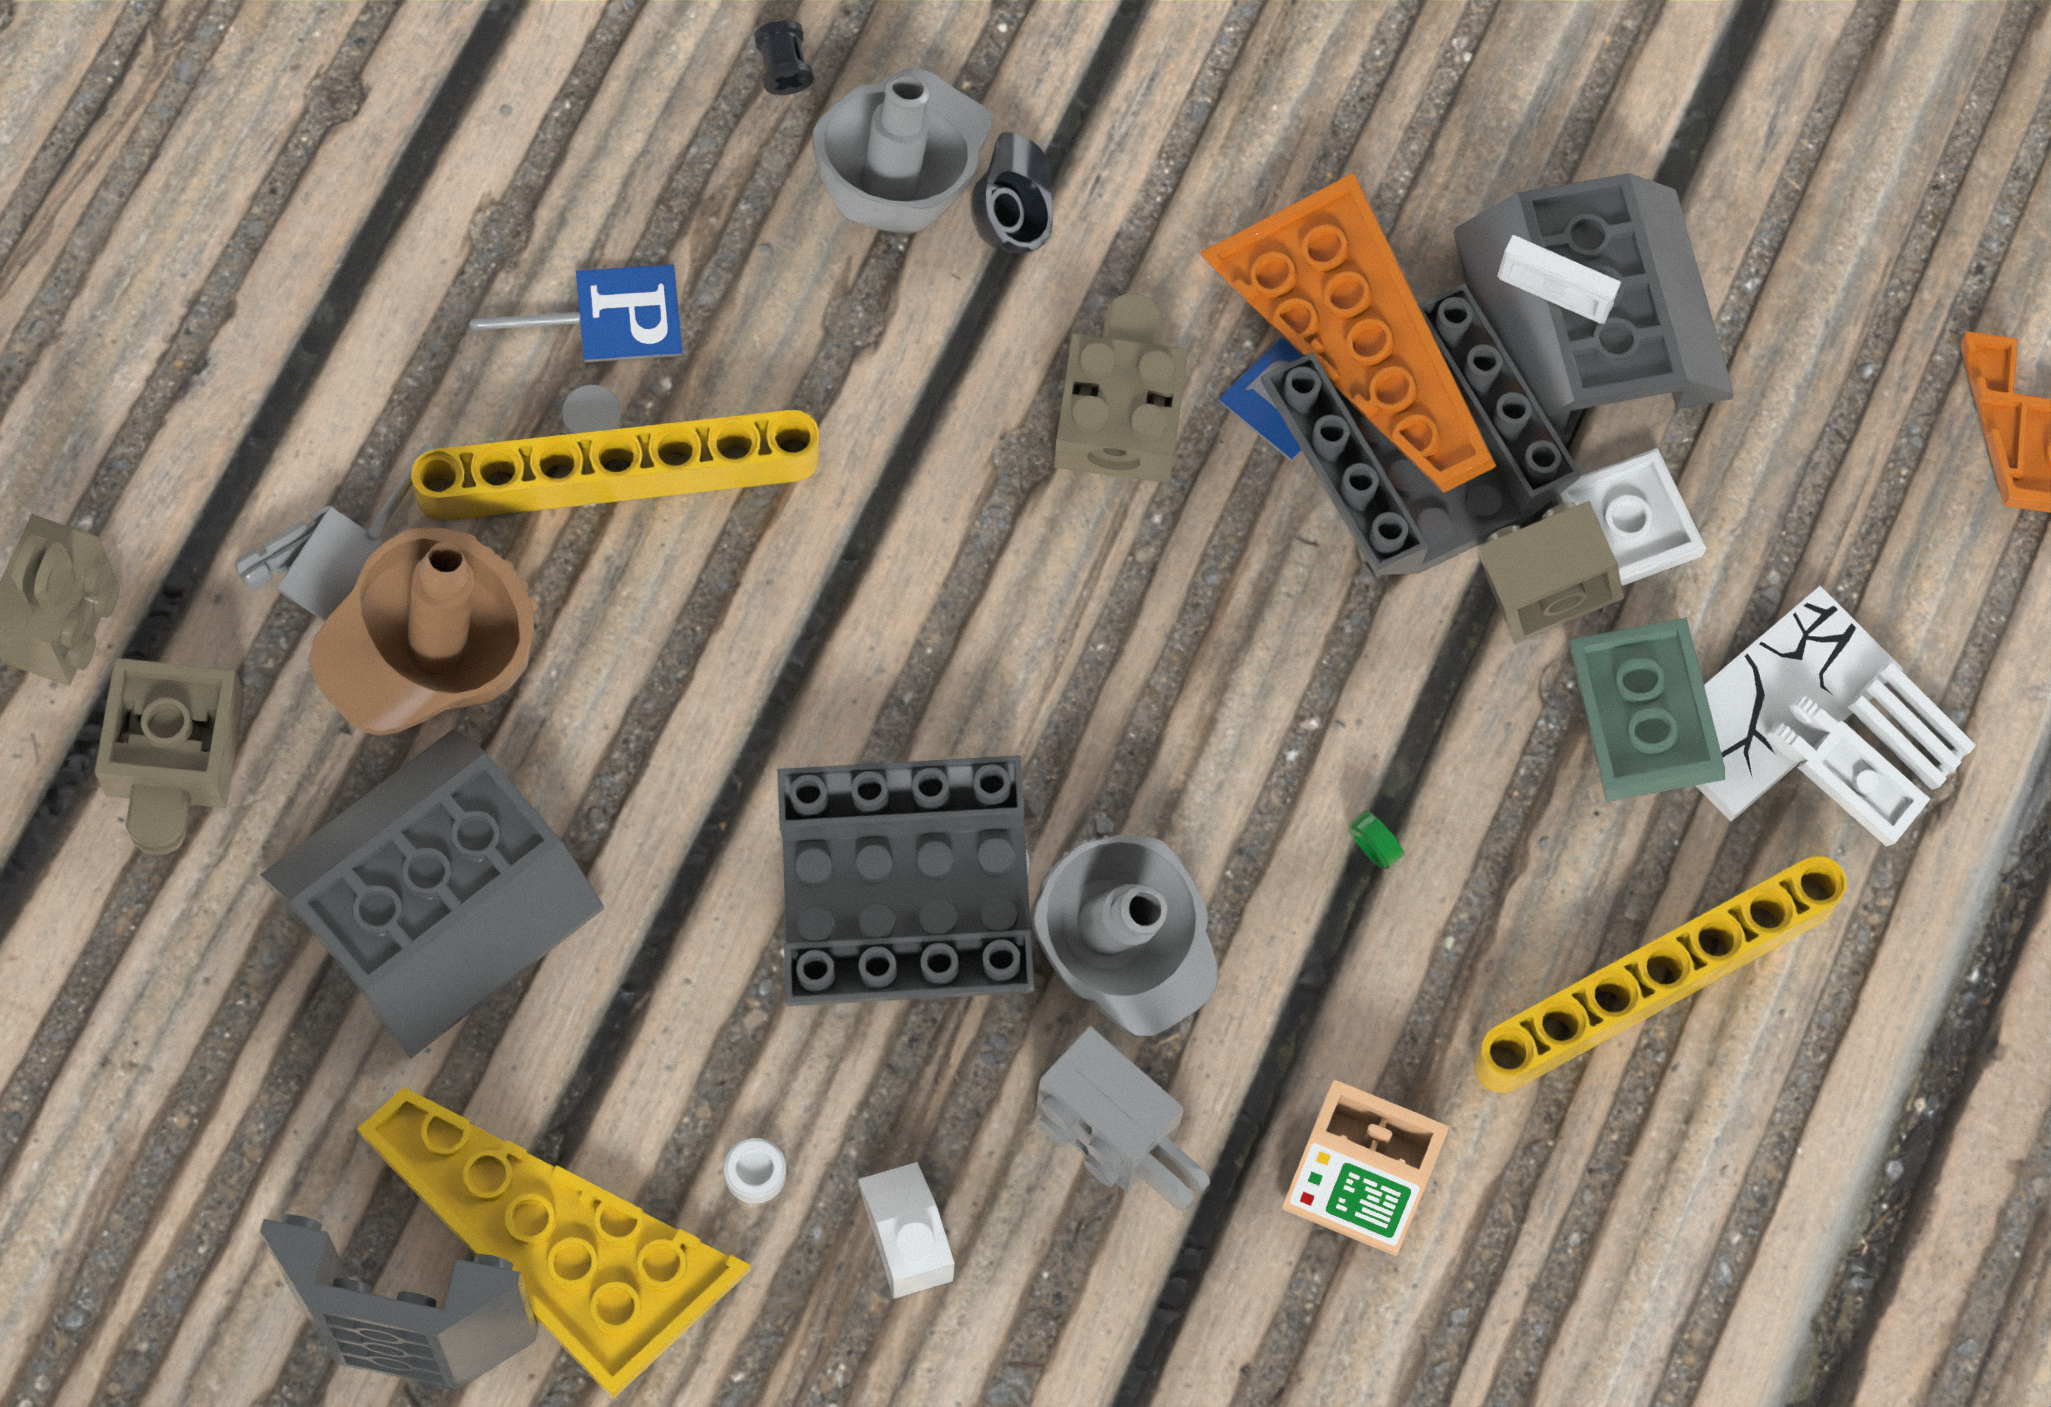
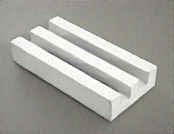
[1497,235,1621,324]
[1847,662,1976,790]

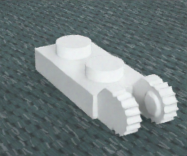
[1765,694,1930,847]

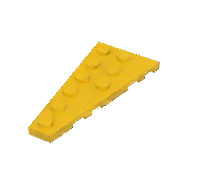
[357,1087,751,1399]

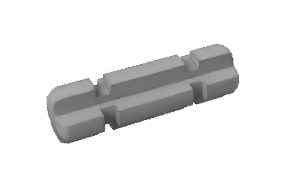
[235,506,336,589]

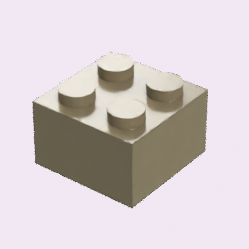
[1478,501,1624,644]

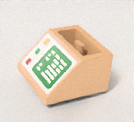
[1282,1079,1450,1257]

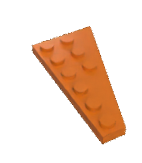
[1199,173,1497,493]

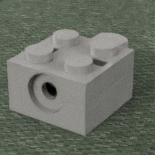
[1036,1026,1210,1211]

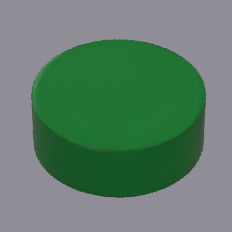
[1348,810,1405,869]

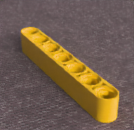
[411,410,820,521]
[1474,856,1847,1093]

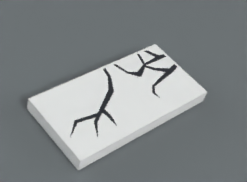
[1695,586,1903,822]

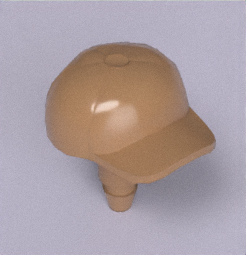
[309,527,538,736]

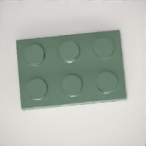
[1569,617,1725,802]

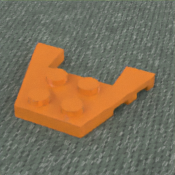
[1961,331,2051,513]

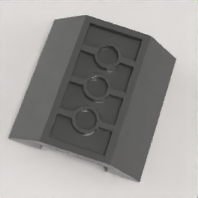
[1453,173,1734,431]
[1261,283,1581,575]
[260,728,604,1059]
[777,755,1034,1006]
[260,1214,538,1390]

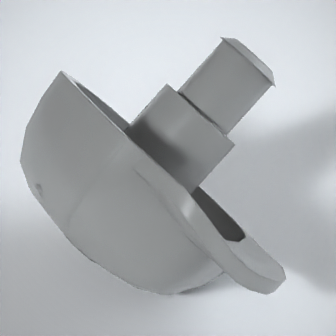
[813,68,992,233]
[1032,835,1218,1037]

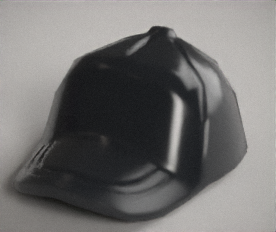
[970,132,1053,253]

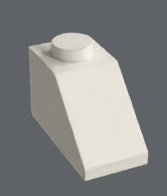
[858,1162,955,1299]

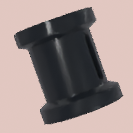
[754,20,814,95]

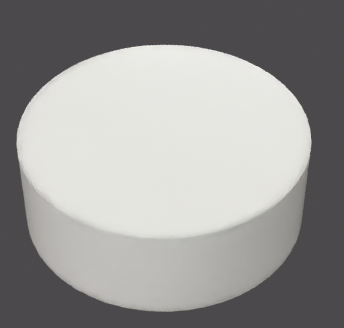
[724,1138,786,1204]

